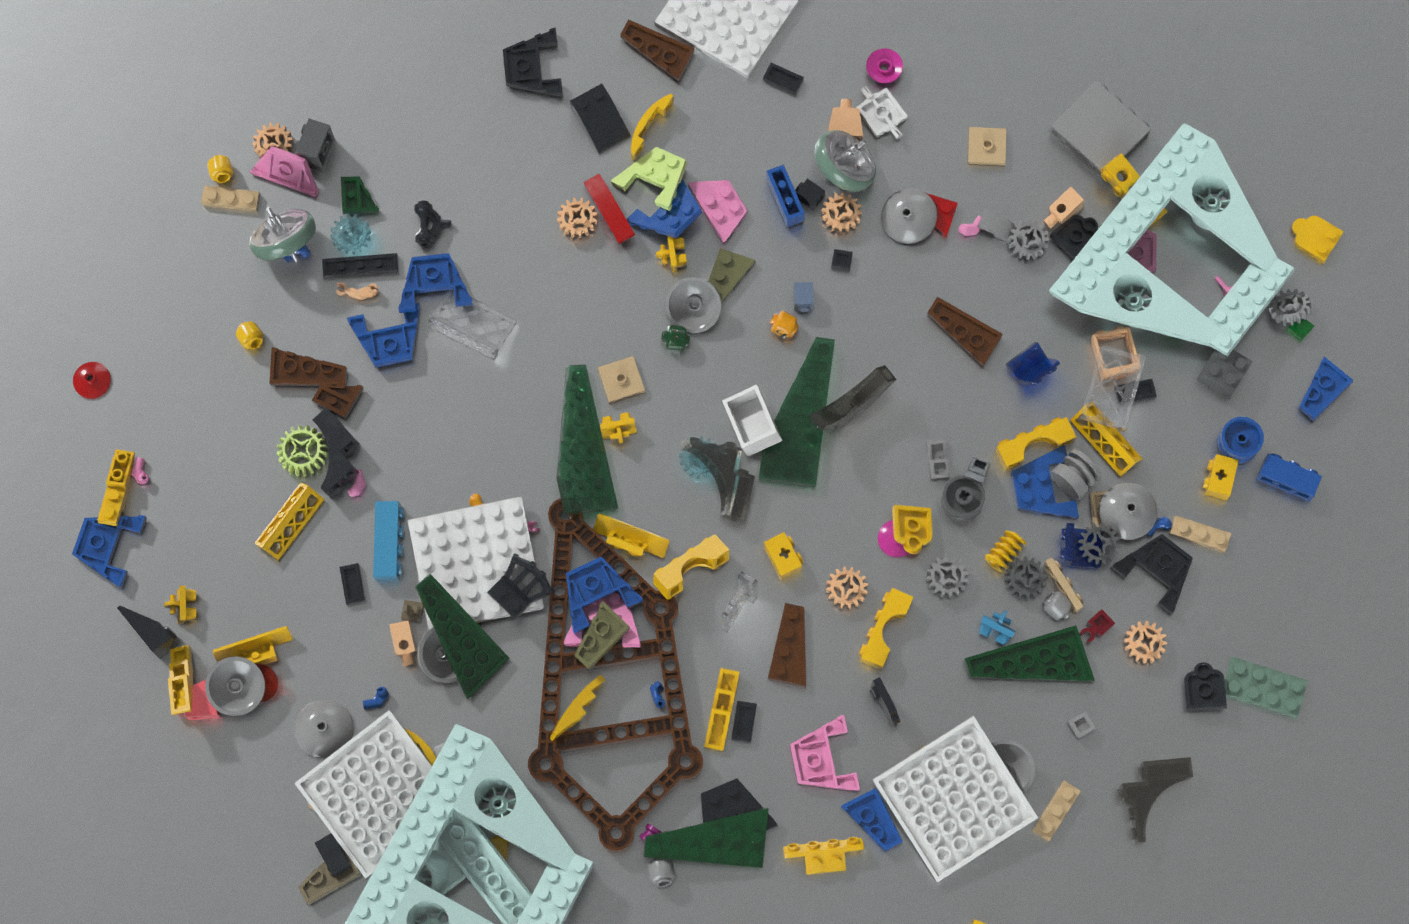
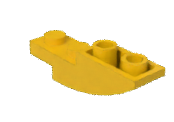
[97,449,135,526]

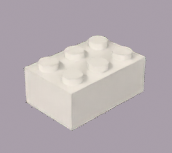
[722,385,783,457]

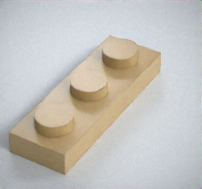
[201,185,260,212]
[1169,515,1231,553]
[1043,558,1084,614]
[1032,781,1081,842]

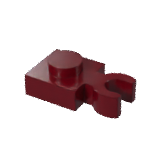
[1079,609,1115,644]

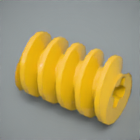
[985,531,1027,573]

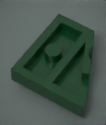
[341,176,379,214]

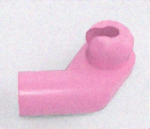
[959,216,982,236]
[131,457,149,485]
[348,469,366,497]

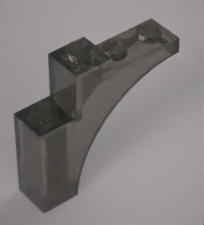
[810,365,897,431]
[681,437,755,522]
[1117,757,1193,845]

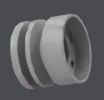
[1050,449,1102,501]

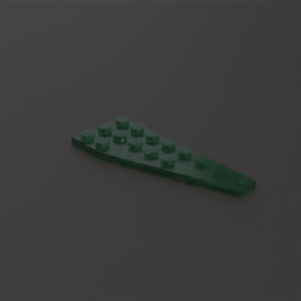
[759,337,835,487]
[556,364,618,514]

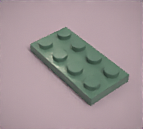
[1224,657,1308,718]

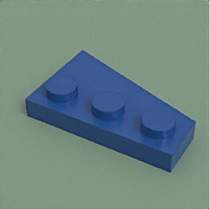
[1299,356,1353,421]
[841,788,903,851]

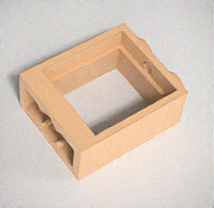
[1090,326,1141,383]

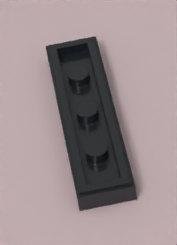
[322,253,399,279]

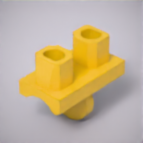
[655,236,687,272]
[600,412,637,444]
[164,586,196,624]

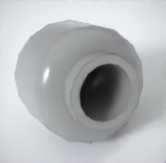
[1043,591,1072,620]
[648,858,675,887]

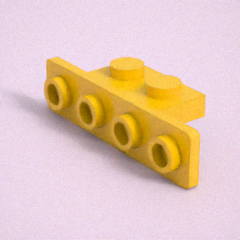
[593,513,670,558]
[213,626,292,667]
[783,837,864,874]

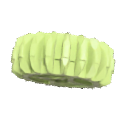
[276,425,328,476]

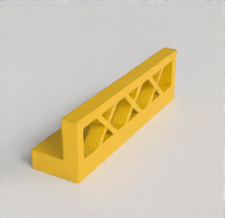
[1070,402,1143,477]
[254,483,324,560]

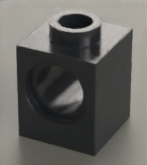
[795,178,825,211]

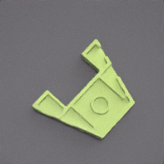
[611,147,687,211]

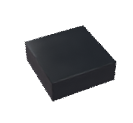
[831,249,853,271]

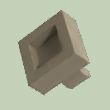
[401,600,424,623]

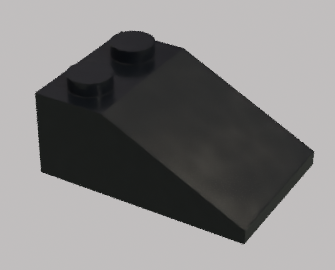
[570,83,631,154]
[117,606,179,659]

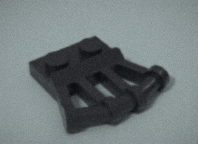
[487,553,555,620]

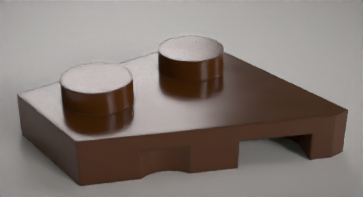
[312,384,364,419]

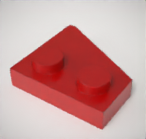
[926,193,958,237]

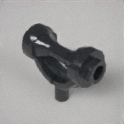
[414,200,451,247]

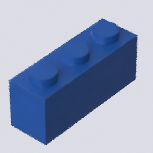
[766,164,805,228]
[1256,453,1322,501]

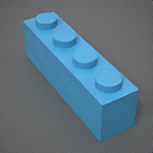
[373,501,404,581]

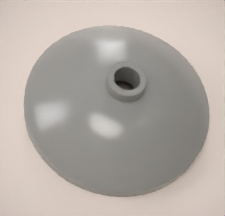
[881,188,937,244]
[665,277,722,333]
[1099,483,1157,540]
[417,627,458,683]
[205,657,265,716]
[294,699,354,758]
[991,740,1035,794]

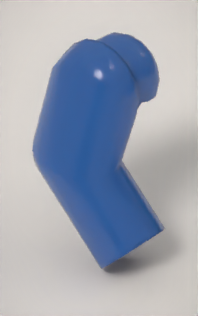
[283,245,311,262]
[1146,516,1172,538]
[650,681,665,708]
[363,687,389,710]

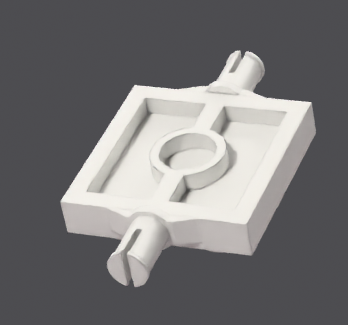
[856,86,908,139]

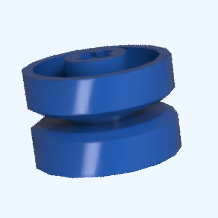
[1217,417,1264,464]

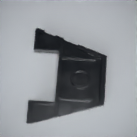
[503,27,563,97]
[1111,534,1193,615]
[701,778,778,831]

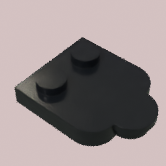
[1049,215,1098,260]
[1184,662,1227,712]
[869,677,901,727]

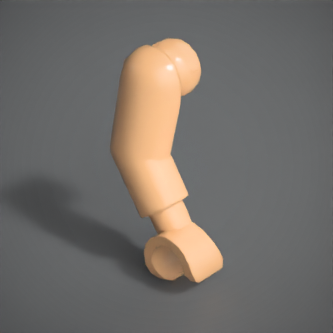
[336,282,378,300]

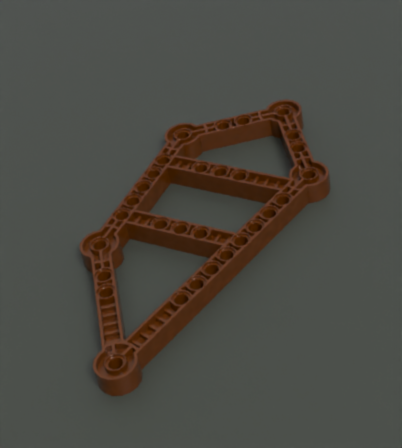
[528,497,703,853]

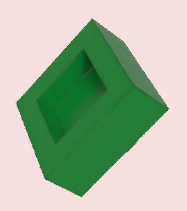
[1287,319,1314,341]

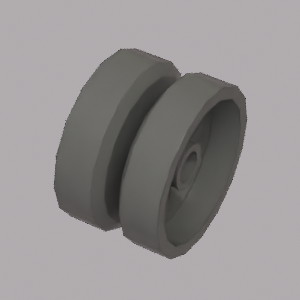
[941,475,985,523]

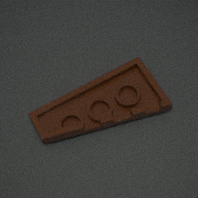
[620,19,695,82]
[927,297,1003,367]
[269,347,347,386]
[768,603,806,688]

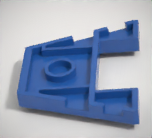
[627,179,703,238]
[398,253,473,313]
[347,302,420,368]
[1011,445,1079,519]
[72,515,147,588]
[566,557,643,634]

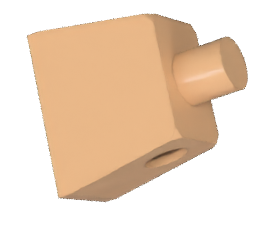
[828,99,863,141]
[1043,187,1084,229]
[389,620,417,666]

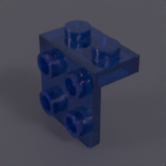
[1006,342,1060,386]
[1059,523,1103,569]

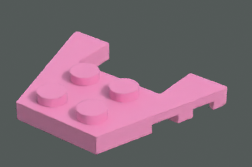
[564,592,641,647]
[790,715,860,791]

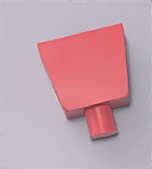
[185,680,221,720]

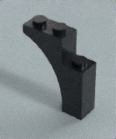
[312,407,360,498]

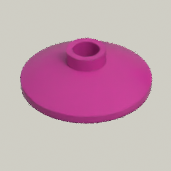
[866,48,903,83]
[878,520,909,558]

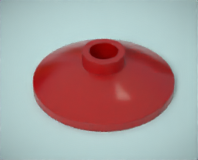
[73,362,111,399]

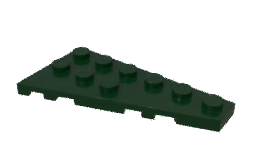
[415,574,509,699]
[964,625,1095,682]
[643,807,769,868]

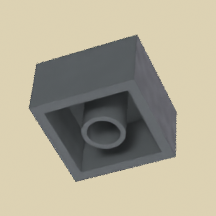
[294,118,335,172]
[1197,349,1253,398]

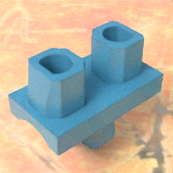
[979,610,1016,645]

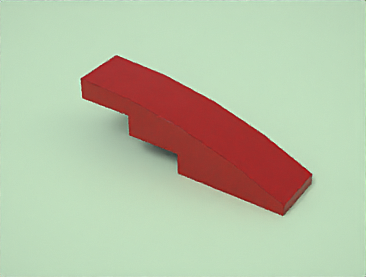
[583,173,635,244]

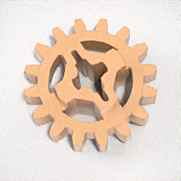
[252,122,294,159]
[821,192,862,233]
[557,197,598,238]
[826,566,868,609]
[1124,621,1167,664]

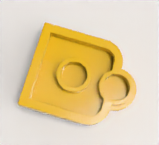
[1292,216,1344,264]
[892,505,933,554]

